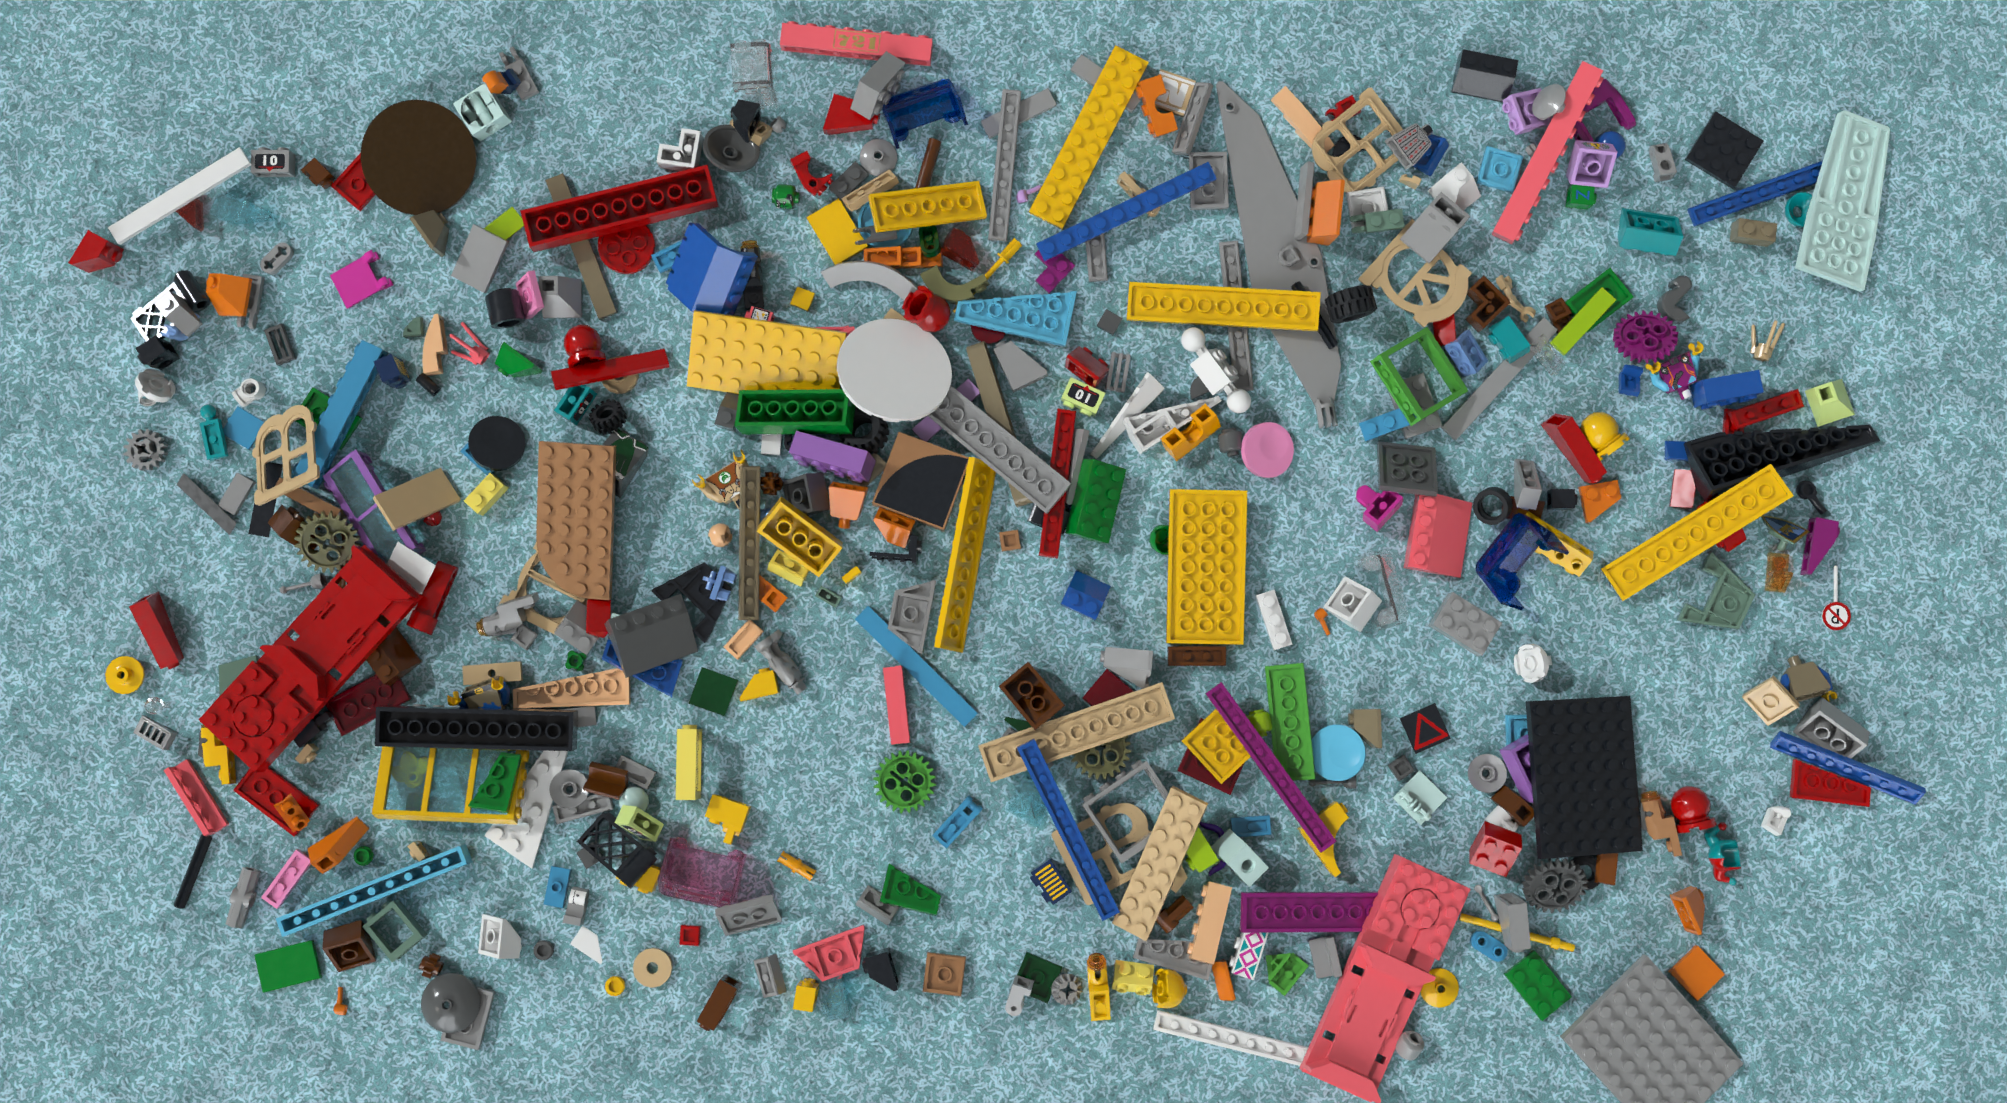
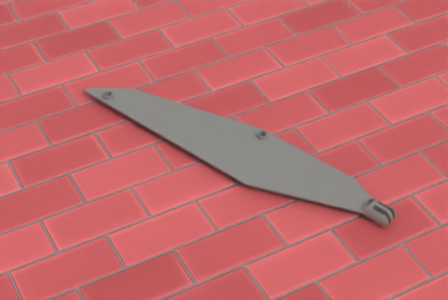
[1216,81,1341,429]

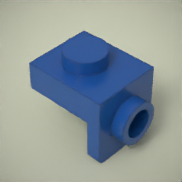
[1618,365,1643,397]

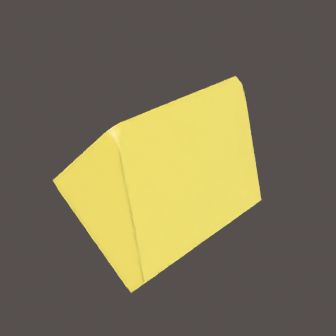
[767,549,809,587]

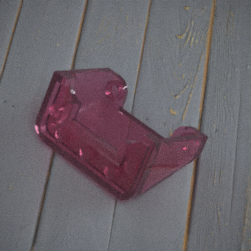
[657,837,747,908]

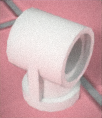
[232,378,266,407]
[1484,806,1519,832]

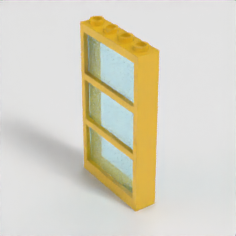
[372,747,529,825]

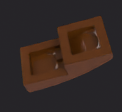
[1545,297,1572,334]

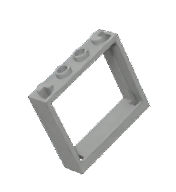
[1081,760,1169,863]

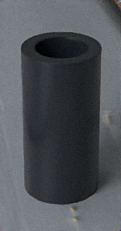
[416,373,441,396]

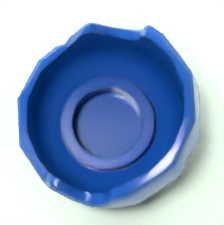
[1595,131,1626,159]

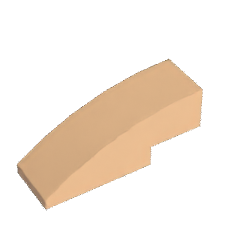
[422,314,448,376]

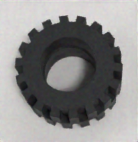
[1325,285,1378,323]
[839,406,889,454]

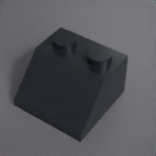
[862,947,900,991]

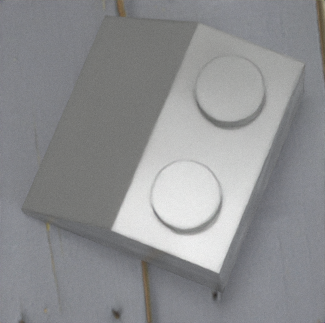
[554,600,599,655]

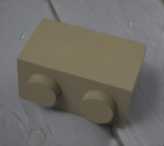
[1729,218,1777,247]

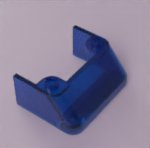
[881,79,968,149]
[1475,513,1569,610]

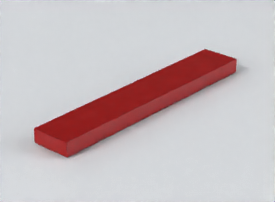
[551,349,669,390]

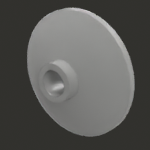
[860,139,897,176]
[1468,754,1507,793]
[549,769,589,808]

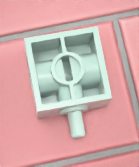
[453,83,512,141]
[1211,829,1269,887]

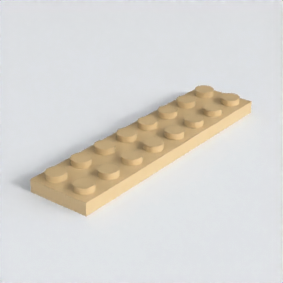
[1112,786,1209,941]

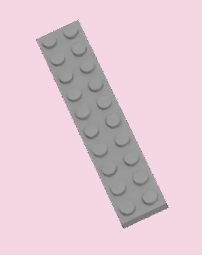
[927,385,1072,514]

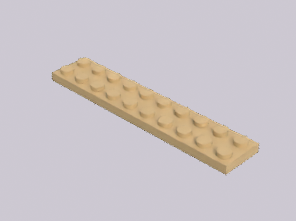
[978,682,1175,782]

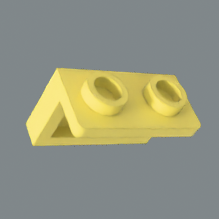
[1112,960,1154,995]

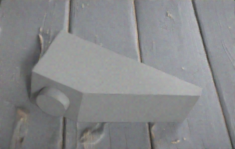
[1514,459,1542,510]

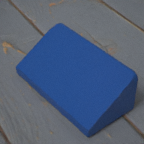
[1412,134,1449,176]
[1665,441,1688,461]

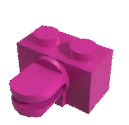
[1356,485,1403,532]

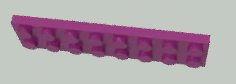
[1240,891,1378,933]

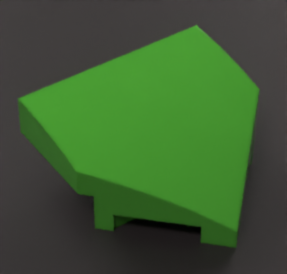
[1266,953,1309,996]

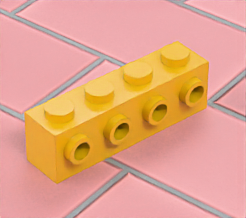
[1513,511,1594,577]

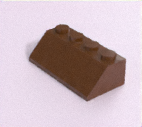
[366,614,422,686]

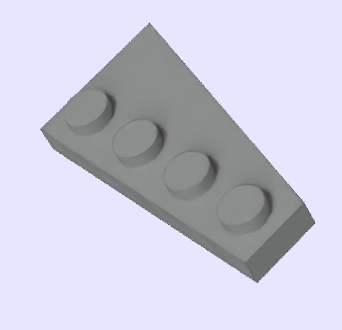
[1133,939,1212,981]

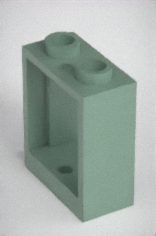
[363,899,428,962]

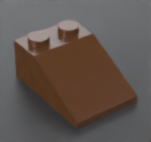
[999,662,1065,731]

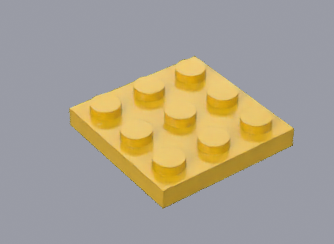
[1181,709,1250,784]

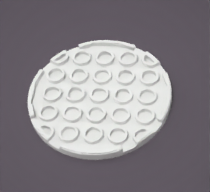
[837,319,952,422]

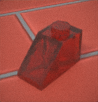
[176,198,204,232]
[940,228,980,271]

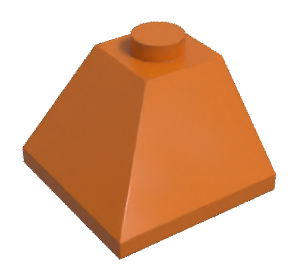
[206,273,252,317]
[1670,886,1705,935]

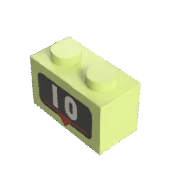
[1061,377,1105,417]
[614,805,664,842]

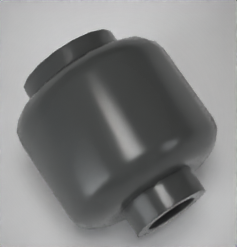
[1218,428,1243,457]

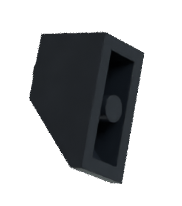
[730,99,761,143]

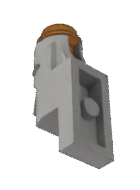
[476,592,540,637]

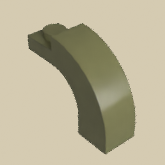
[920,265,990,305]

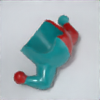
[1704,822,1741,886]

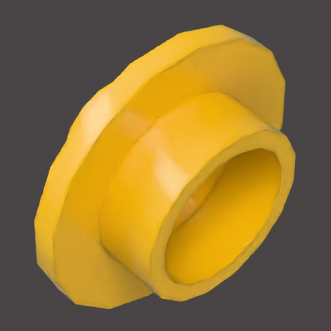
[105,656,145,694]

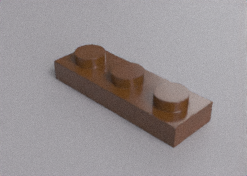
[1167,646,1226,666]

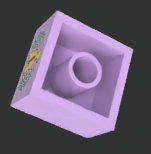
[1566,140,1618,188]

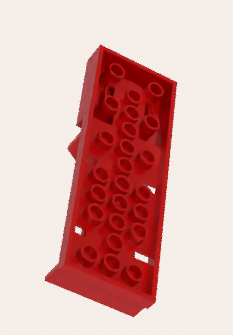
[198,545,424,772]

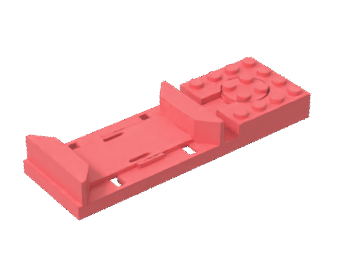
[1299,854,1470,1103]

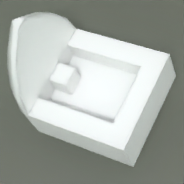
[1761,806,1791,836]

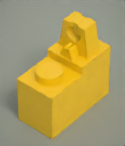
[705,794,751,845]

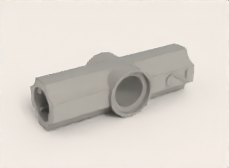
[225,867,261,929]

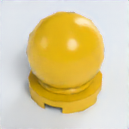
[1580,412,1630,461]

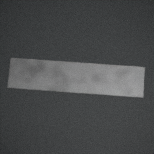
[177,473,237,535]

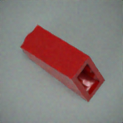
[823,93,880,135]

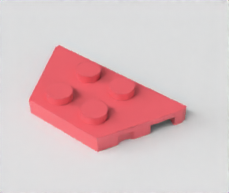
[793,924,865,982]

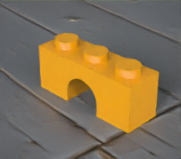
[1160,404,1221,462]

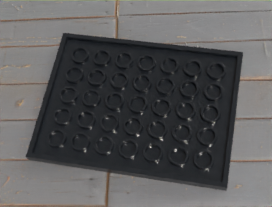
[1525,696,1643,859]

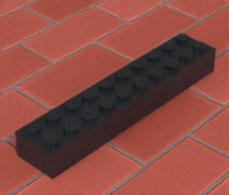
[375,705,578,751]

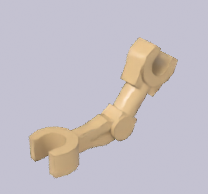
[1496,275,1536,323]

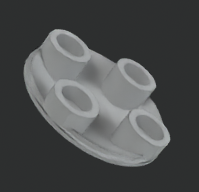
[1532,84,1566,121]

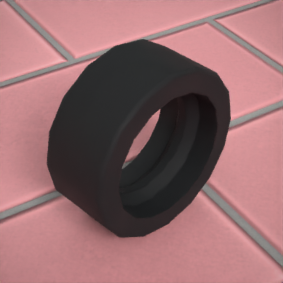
[1473,487,1513,525]

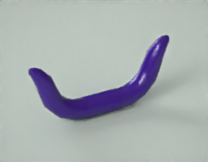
[1200,822,1227,876]

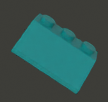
[1617,208,1684,256]

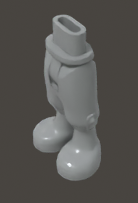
[754,629,807,695]

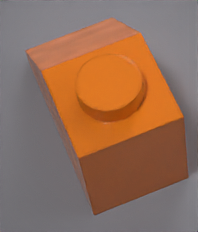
[873,507,916,548]

